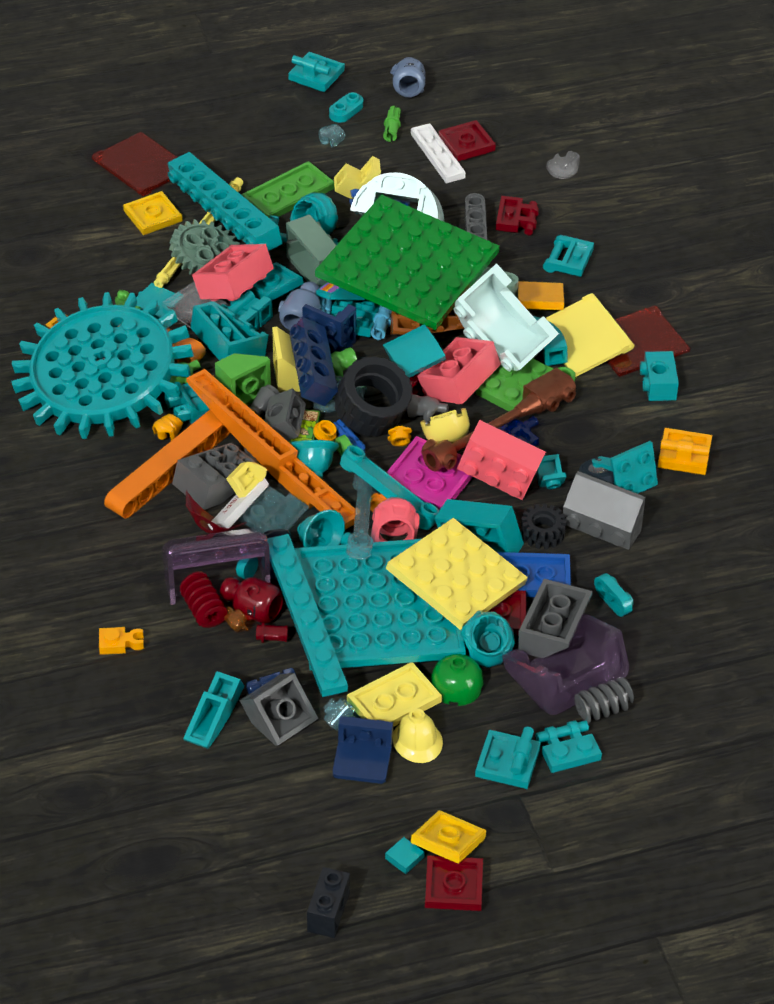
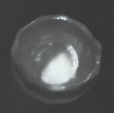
[546,151,580,179]

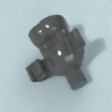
[408,394,449,424]

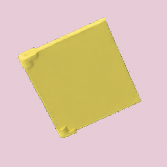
[546,293,634,377]

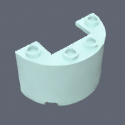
[350,173,444,221]
[454,264,559,372]

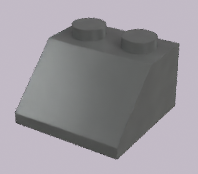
[239,673,319,746]

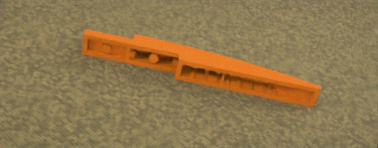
[186,369,362,529]

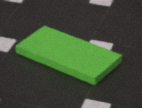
[241,161,335,218]

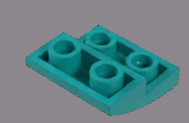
[331,300,380,337]
[383,324,446,378]

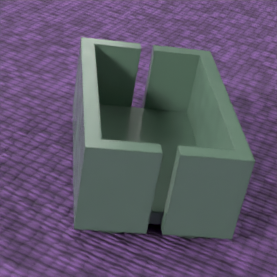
[286,215,337,287]

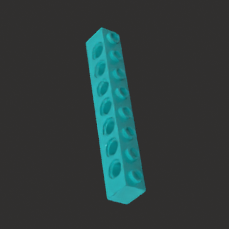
[167,152,282,251]

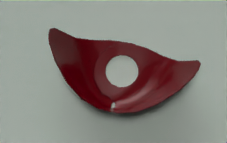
[186,490,247,535]

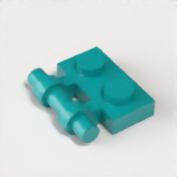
[536,720,602,773]

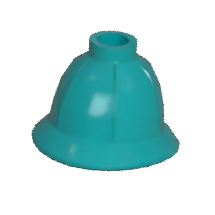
[290,440,339,479]
[297,509,345,547]

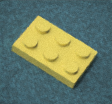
[347,662,442,727]

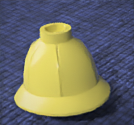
[393,709,443,763]

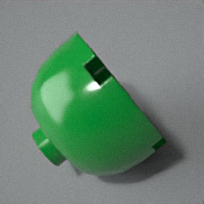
[431,654,483,706]

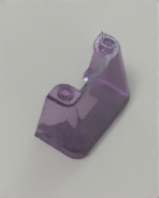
[502,614,629,715]

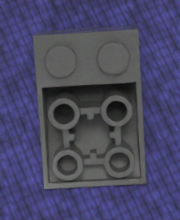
[172,443,257,510]

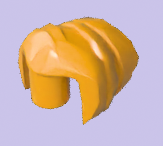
[152,414,183,441]

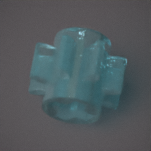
[323,697,356,730]

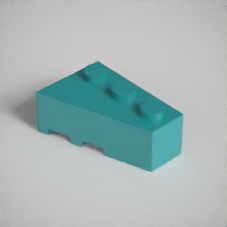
[435,499,524,553]

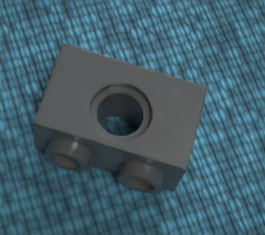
[264,388,306,441]

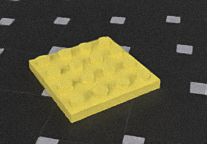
[386,518,528,630]

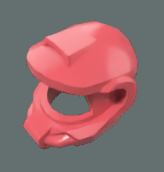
[371,497,420,542]

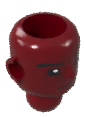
[220,577,283,624]

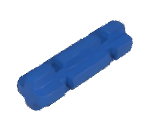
[333,419,365,452]

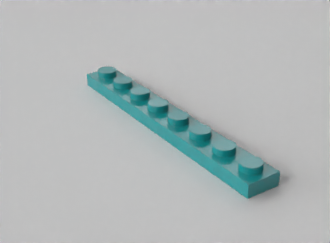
[264,534,348,697]

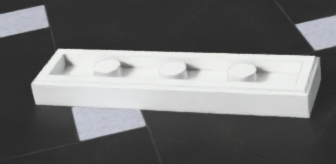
[411,123,466,183]

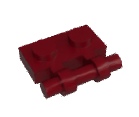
[496,196,539,235]

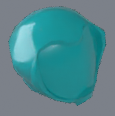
[290,192,338,235]
[460,610,515,668]

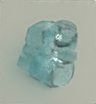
[318,124,346,148]

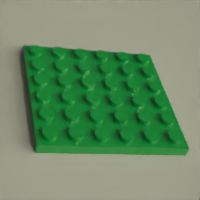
[315,194,500,330]

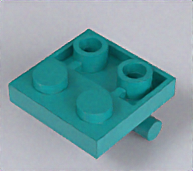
[288,52,345,92]
[475,727,541,789]

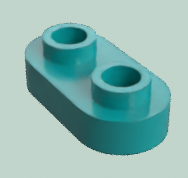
[329,92,363,123]
[594,573,633,617]

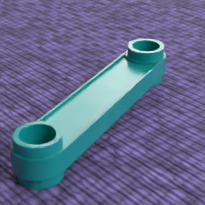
[340,445,439,530]

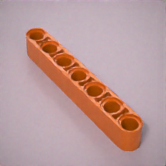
[104,410,231,519]

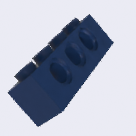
[289,317,338,406]

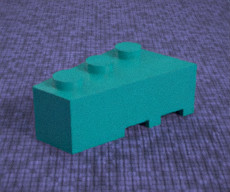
[190,301,268,361]

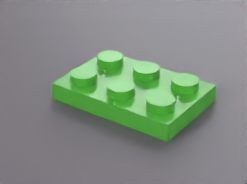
[476,358,553,411]

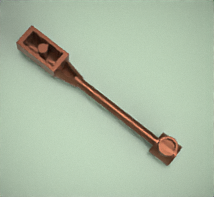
[421,367,576,472]

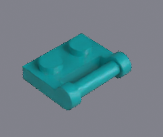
[543,235,594,277]

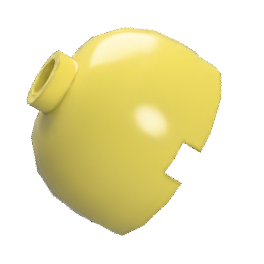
[420,408,470,443]

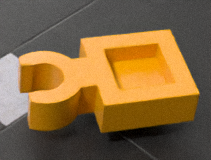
[99,627,144,655]

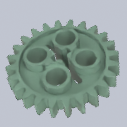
[169,219,240,275]

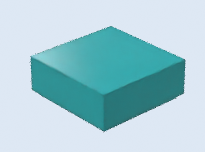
[385,837,424,874]

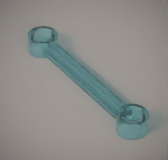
[346,473,376,559]

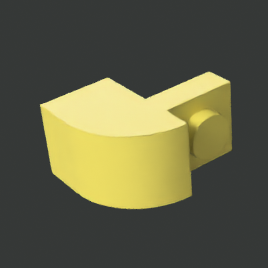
[334,156,381,198]

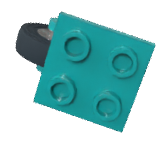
[579,441,658,494]

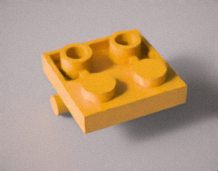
[658,428,712,475]

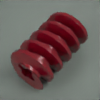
[180,571,228,628]

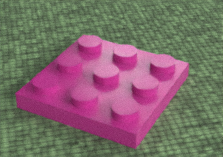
[386,436,473,510]

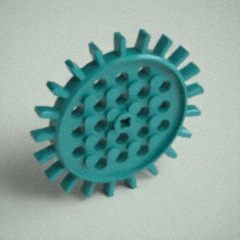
[11,292,194,439]

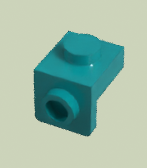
[536,454,566,489]

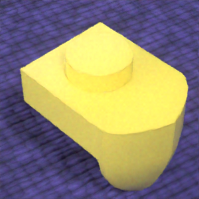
[226,462,267,498]

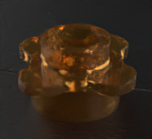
[224,606,248,632]

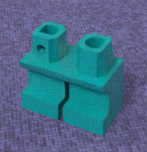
[221,290,273,331]
[165,382,210,424]

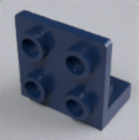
[302,304,356,353]

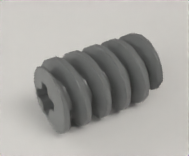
[574,677,634,724]

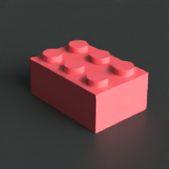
[192,244,274,301]
[417,337,501,404]
[457,420,546,500]

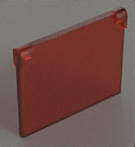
[92,132,177,196]
[607,305,690,377]

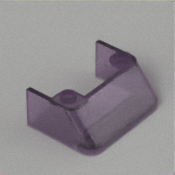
[163,528,270,605]

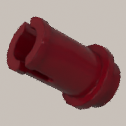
[256,622,288,643]

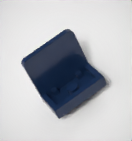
[333,716,393,784]

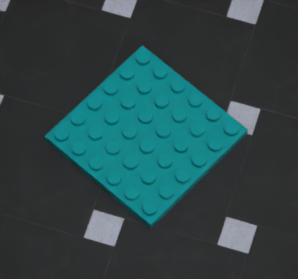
[295,539,466,670]

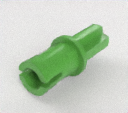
[383,106,401,142]

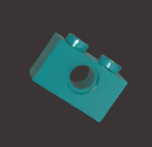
[640,351,679,401]

